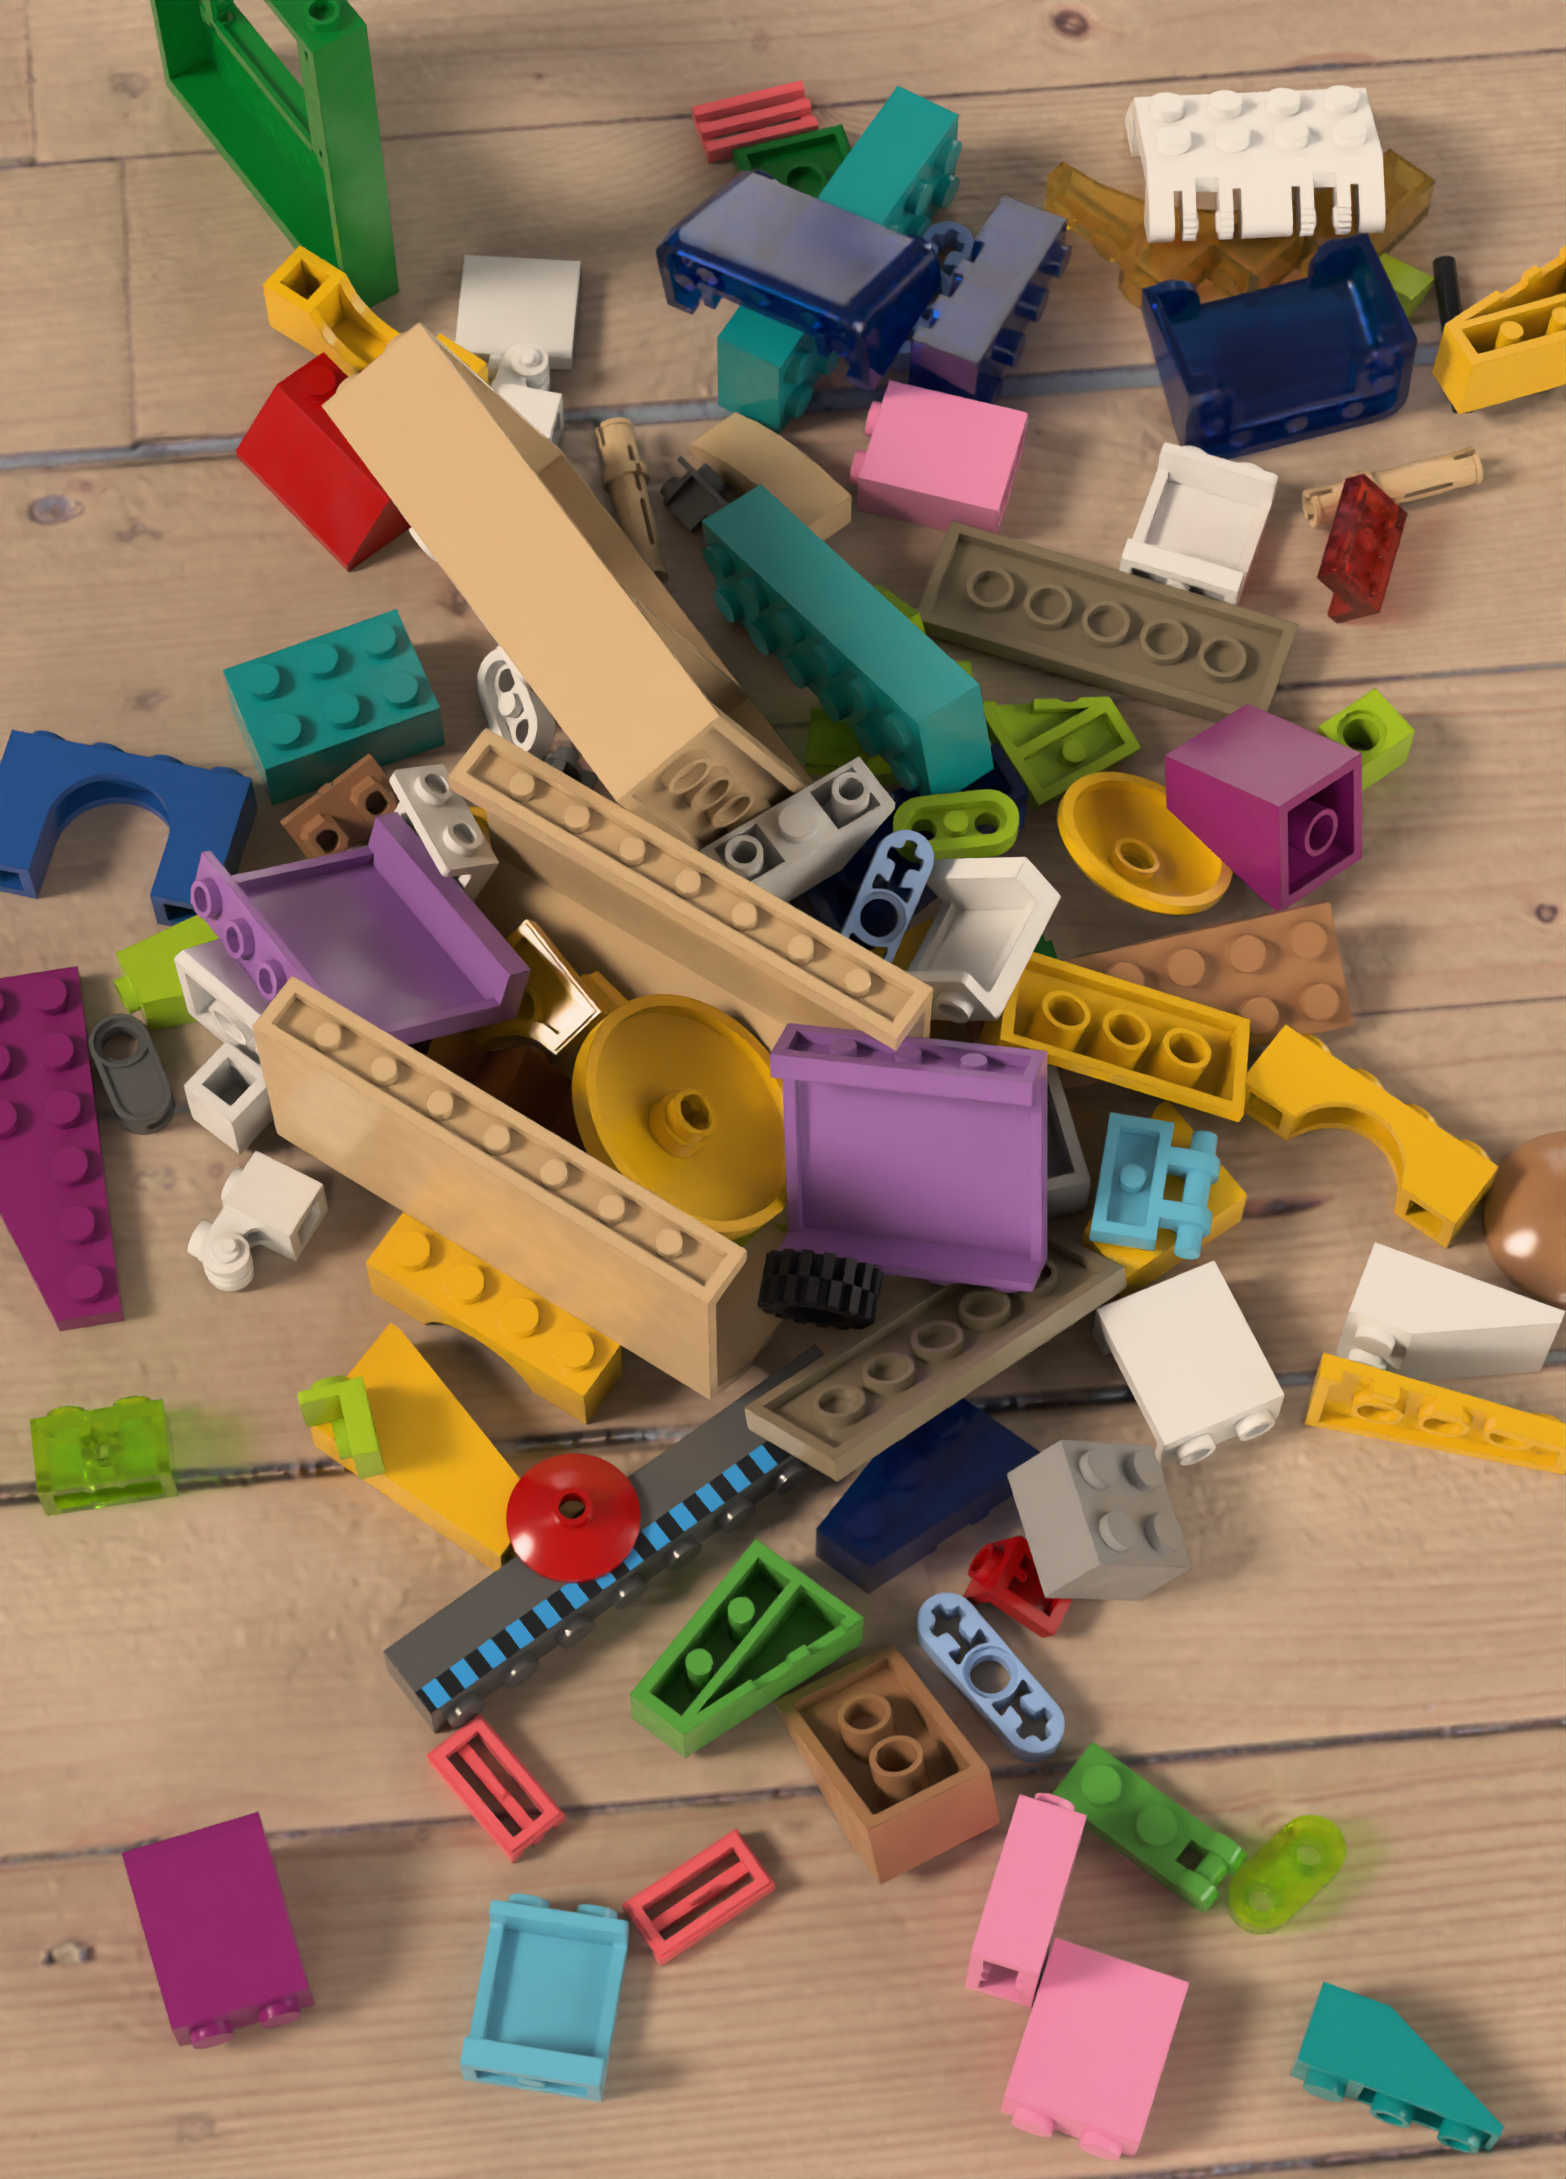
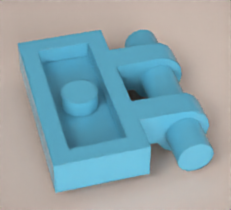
[1089,1112,1221,1259]

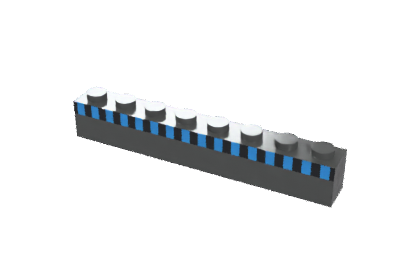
[383,1344,824,1734]

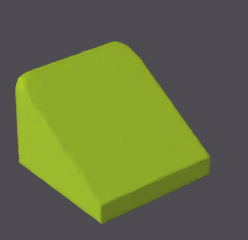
[1356,253,1435,324]

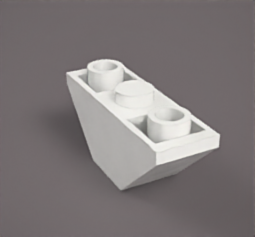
[699,757,895,902]

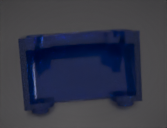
[656,170,942,392]
[1141,233,1418,460]

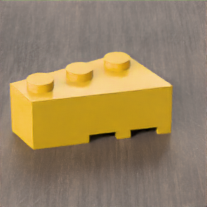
[1432,245,1566,415]

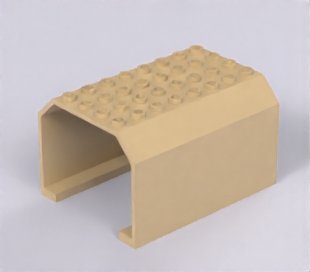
[252,728,933,1400]

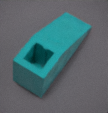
[1290,1981,1504,2153]

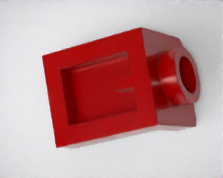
[963,1535,1073,1638]

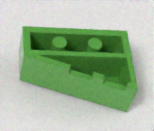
[630,1539,864,1758]

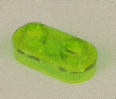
[1226,1815,1346,1935]

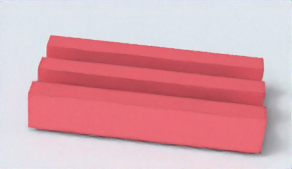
[692,80,818,164]
[426,1713,566,1864]
[622,1828,775,1966]

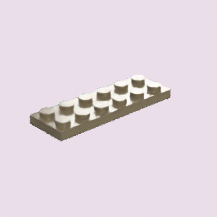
[917,521,1298,723]
[744,1228,1127,1482]

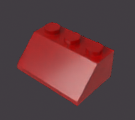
[236,352,411,572]

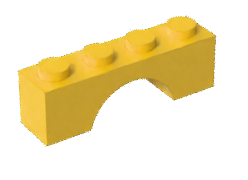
[263,245,489,385]
[1244,1024,1499,1249]
[366,1212,623,1425]

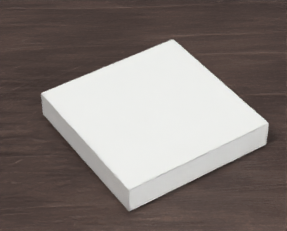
[455,255,581,370]

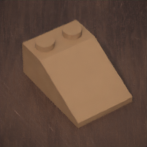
[774,1643,1000,1885]

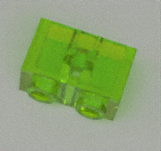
[30,1396,179,1516]

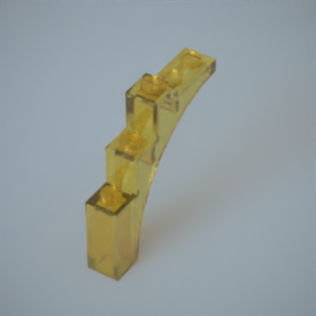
[1044,149,1435,321]

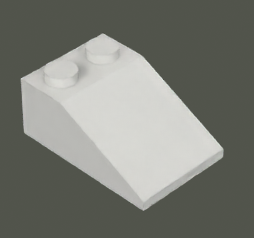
[1335,1242,1565,1381]

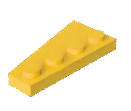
[1304,1352,1566,1475]

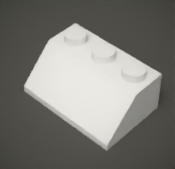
[174,939,270,1066]

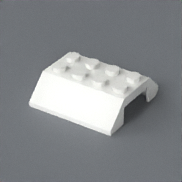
[1125,85,1386,243]

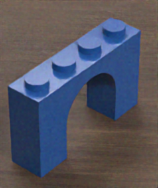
[0,730,258,927]

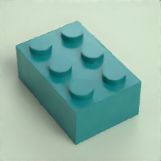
[223,609,445,806]

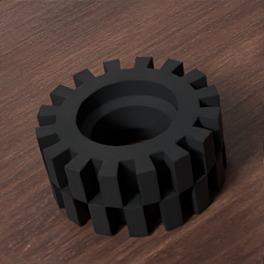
[757,1248,883,1330]

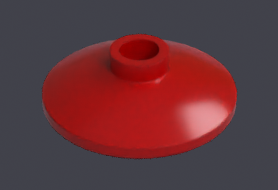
[506,1453,641,1583]

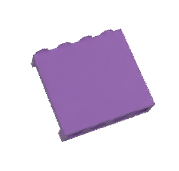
[190,812,531,1045]
[770,1023,1047,1293]

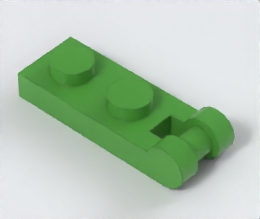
[1052,1741,1247,1912]

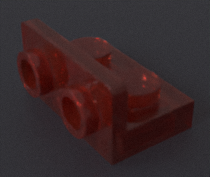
[1317,473,1408,624]

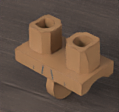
[280,753,400,859]

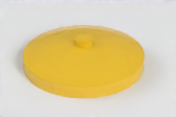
[572,994,787,1240]

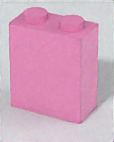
[849,380,1028,534]
[965,1793,1087,2008]
[1000,1937,1189,2161]

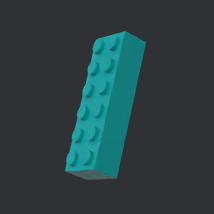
[717,86,962,435]
[702,484,994,796]

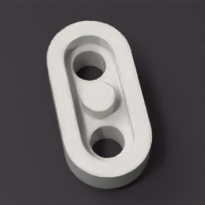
[476,649,555,760]

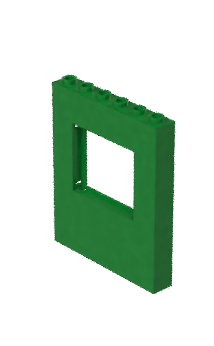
[150,0,399,308]

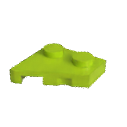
[983,696,1141,812]

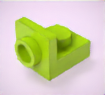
[297,1376,386,1480]

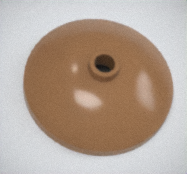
[1482,1131,1566,1310]

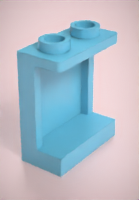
[460,1894,630,2102]

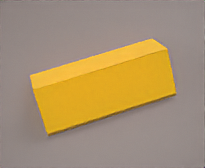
[980,952,1251,1122]

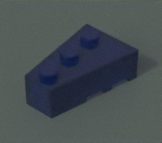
[815,1398,1041,1594]

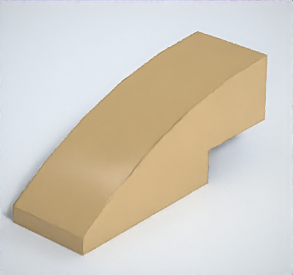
[690,412,852,541]

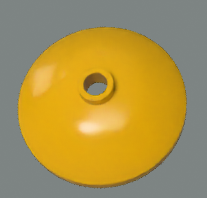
[1057,772,1233,915]

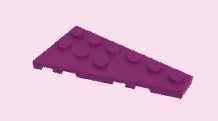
[0,966,124,1331]

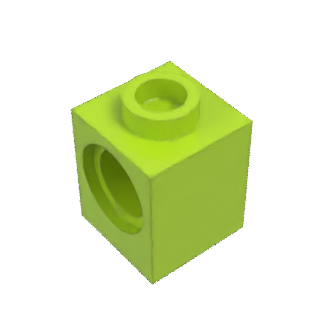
[1317,688,1415,792]

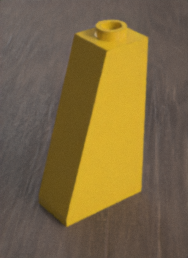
[310,1322,520,1572]

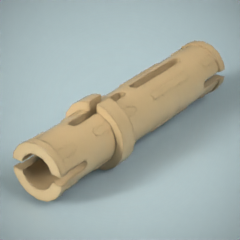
[595,417,669,584]
[1302,446,1483,528]

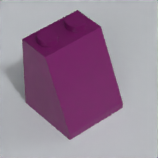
[1165,704,1362,911]
[122,1812,315,2049]

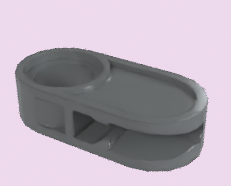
[89,1013,175,1135]

